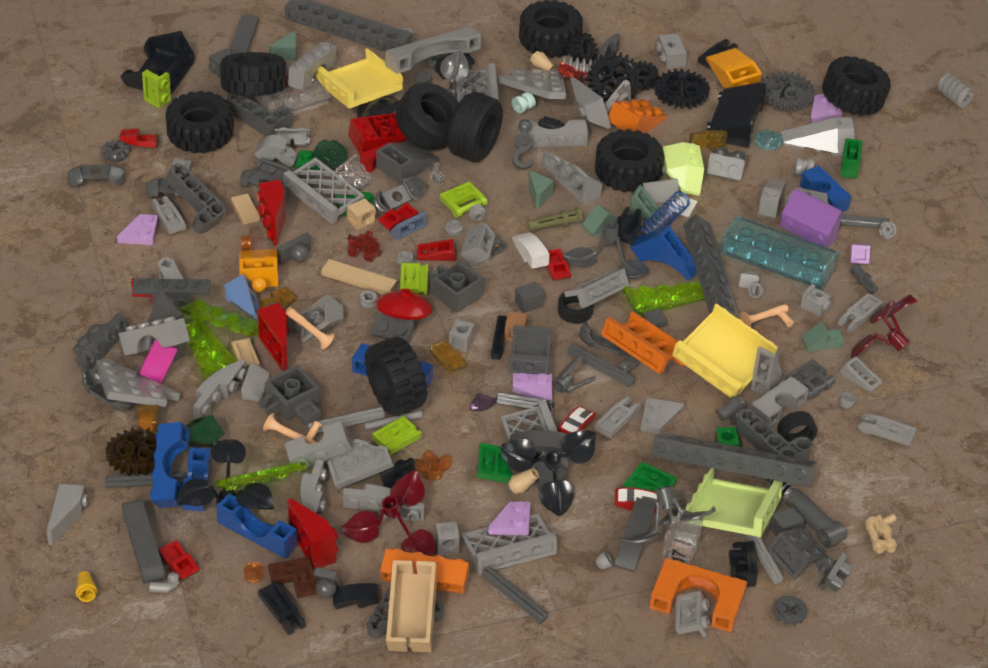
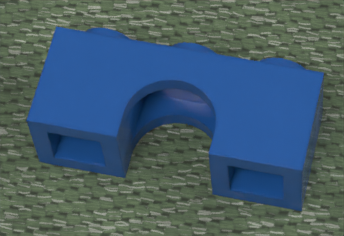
[800,166,851,212]
[183,448,212,511]

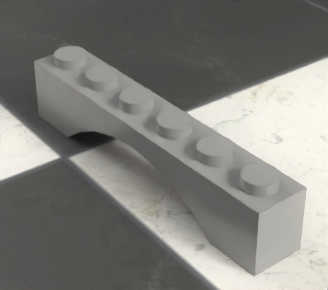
[385,26,481,74]

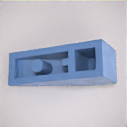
[224,274,260,322]

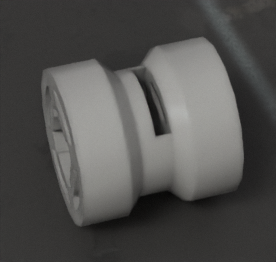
[794,158,814,176]

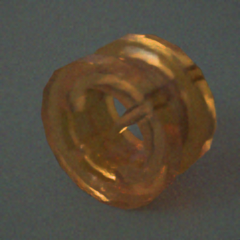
[241,234,251,251]
[244,562,263,584]

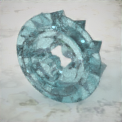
[755,129,783,150]

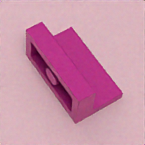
[139,338,178,384]

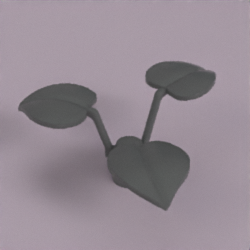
[426,51,469,116]
[563,222,649,278]
[620,486,716,543]

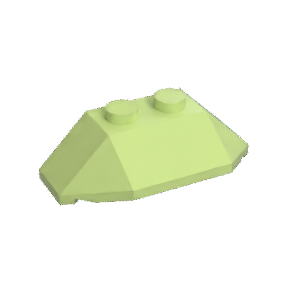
[662,142,704,196]

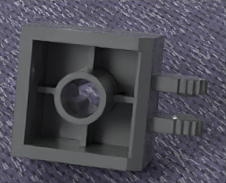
[428,261,484,312]
[258,365,320,421]

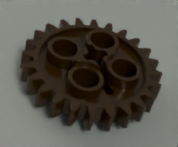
[105,427,158,476]

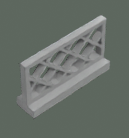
[456,63,499,102]
[283,158,365,224]
[501,399,569,473]
[461,514,557,575]

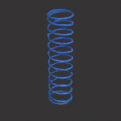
[636,191,690,238]

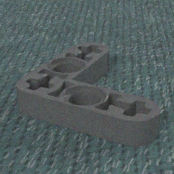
[367,587,444,639]

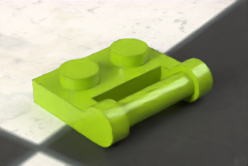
[440,181,488,218]

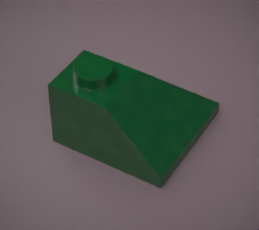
[185,414,225,447]

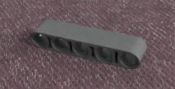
[121,499,165,584]

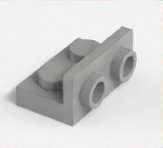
[675,591,710,637]

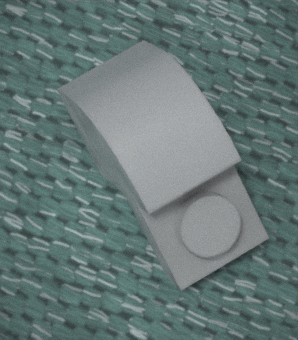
[254,135,298,168]

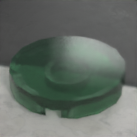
[313,139,348,172]

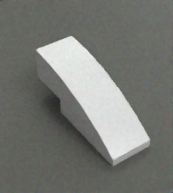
[512,232,549,269]

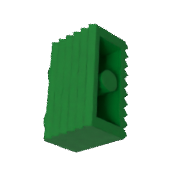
[840,138,863,179]

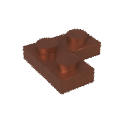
[268,557,317,598]

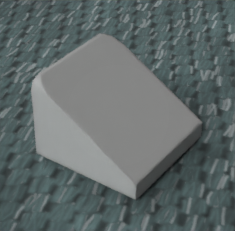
[739,270,761,289]

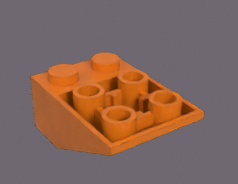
[608,99,668,134]

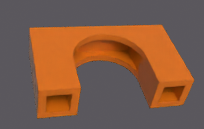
[649,558,747,633]

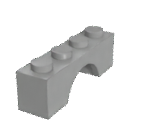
[288,42,337,90]
[516,119,588,148]
[119,316,190,356]

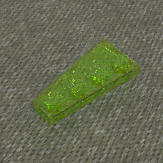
[623,282,705,316]
[178,300,258,337]
[186,319,237,381]
[215,461,307,491]

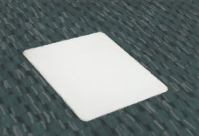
[667,196,697,217]

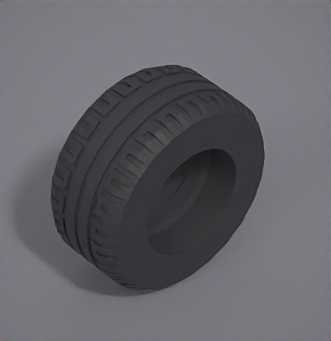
[395,83,459,150]
[447,92,503,162]

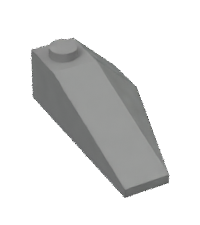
[570,77,612,129]
[780,117,855,156]
[542,151,602,205]

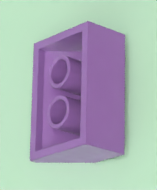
[780,188,842,249]

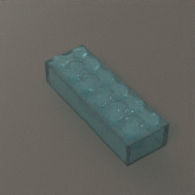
[720,216,839,290]

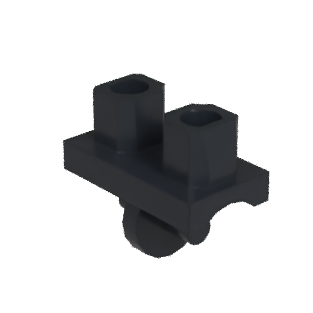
[379,458,415,489]

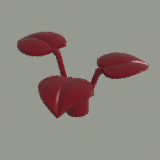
[851,294,918,359]
[341,470,436,556]

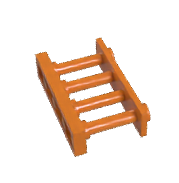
[601,311,685,374]

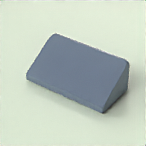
[390,211,426,240]

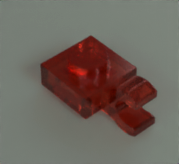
[557,62,587,83]

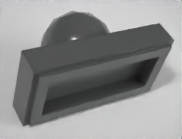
[277,233,311,265]
[314,567,342,598]

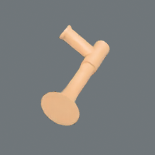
[739,304,794,328]
[285,307,334,350]
[263,413,322,444]

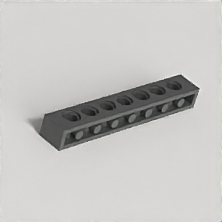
[285,0,412,51]
[683,214,741,320]
[652,432,817,487]

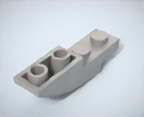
[193,359,248,419]
[300,459,327,516]
[343,484,425,522]

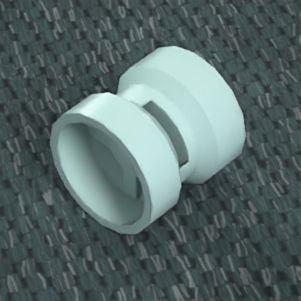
[512,92,536,114]

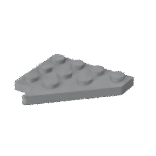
[497,68,566,99]
[95,359,180,407]

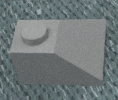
[300,294,344,343]

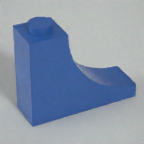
[630,225,697,280]

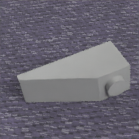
[758,178,786,218]
[751,346,782,396]
[47,484,88,545]

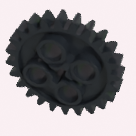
[587,51,643,101]
[654,69,710,109]

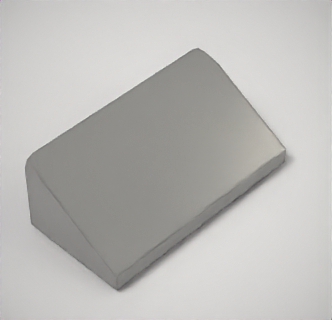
[643,178,679,203]
[241,363,270,402]

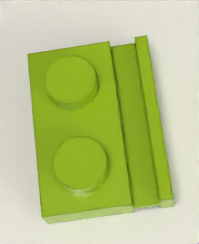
[400,263,428,295]
[372,416,422,456]

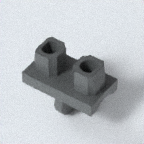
[816,552,853,592]

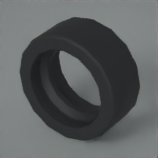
[558,292,594,324]
[777,411,817,442]

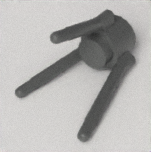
[553,356,596,393]

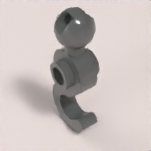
[512,119,533,170]

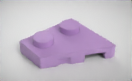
[810,94,843,123]
[117,214,158,245]
[513,373,552,400]
[489,501,530,535]

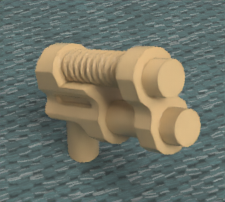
[865,514,897,554]

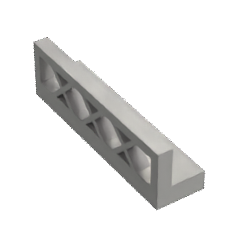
[564,268,629,308]

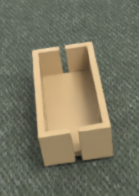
[386,560,438,653]

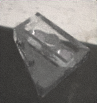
[334,154,372,191]

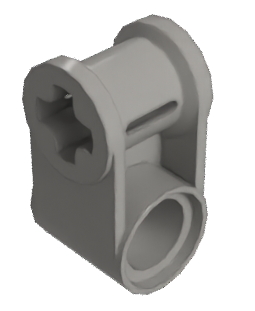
[158,258,183,279]

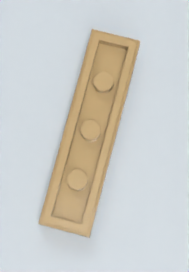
[321,259,397,294]

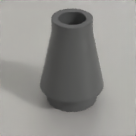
[716,395,746,421]

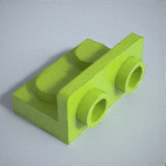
[142,70,171,109]

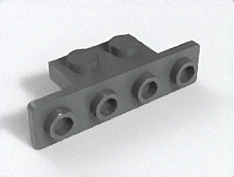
[133,278,211,309]
[72,312,130,373]

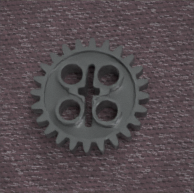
[762,71,815,111]

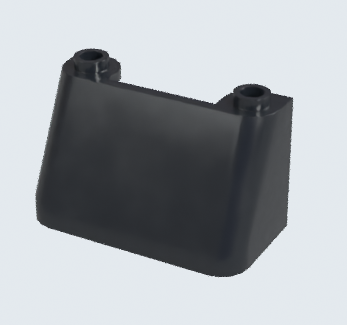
[120,31,195,94]
[706,82,766,148]

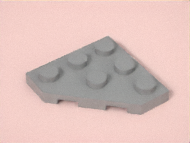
[327,439,394,490]

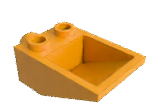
[706,48,762,88]
[239,249,279,292]

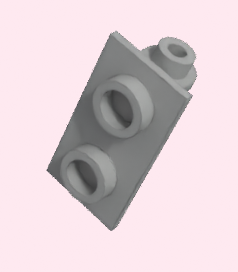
[274,127,310,146]

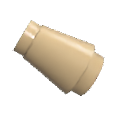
[530,51,555,71]
[508,467,539,494]

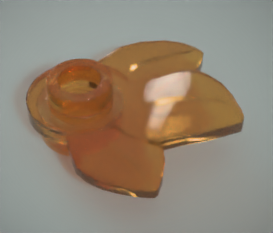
[414,450,452,481]

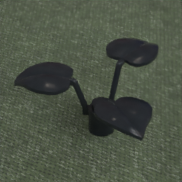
[501,430,596,516]
[177,439,274,509]

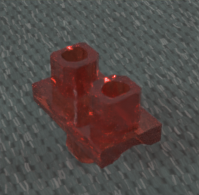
[347,231,382,262]

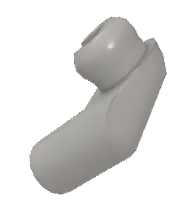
[149,573,180,593]

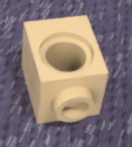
[347,199,376,230]

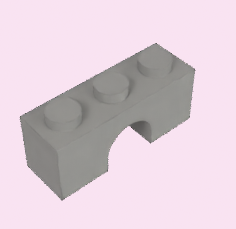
[750,376,809,427]
[285,420,353,473]

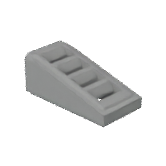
[840,356,883,393]

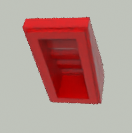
[360,141,394,173]
[417,239,456,261]

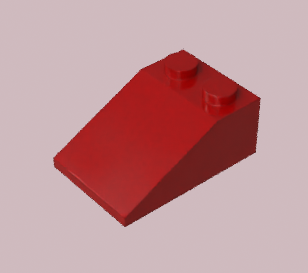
[257,302,289,372]
[287,498,338,571]

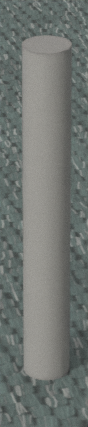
[363,410,422,431]

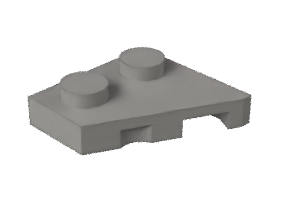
[605,79,631,115]
[640,397,684,434]

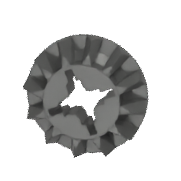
[101,140,130,161]
[773,596,807,626]

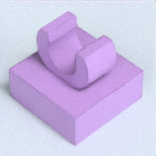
[850,244,870,264]

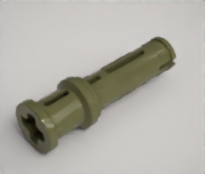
[527,207,583,232]

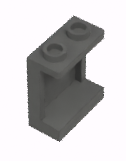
[510,326,552,375]

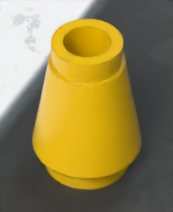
[76,571,97,602]

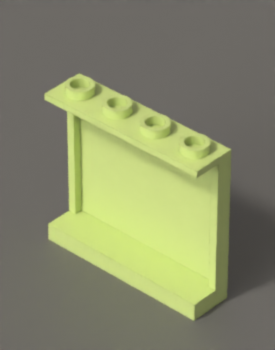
[686,468,783,537]

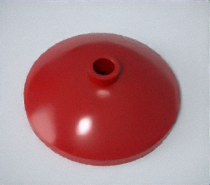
[376,289,433,320]

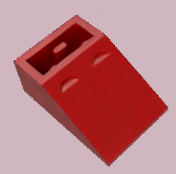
[348,113,407,155]
[256,179,286,246]

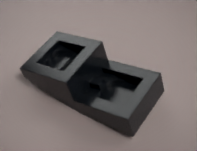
[333,583,379,610]

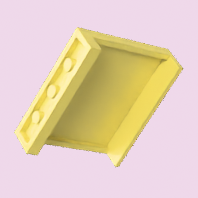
[315,48,403,109]
[672,304,778,398]

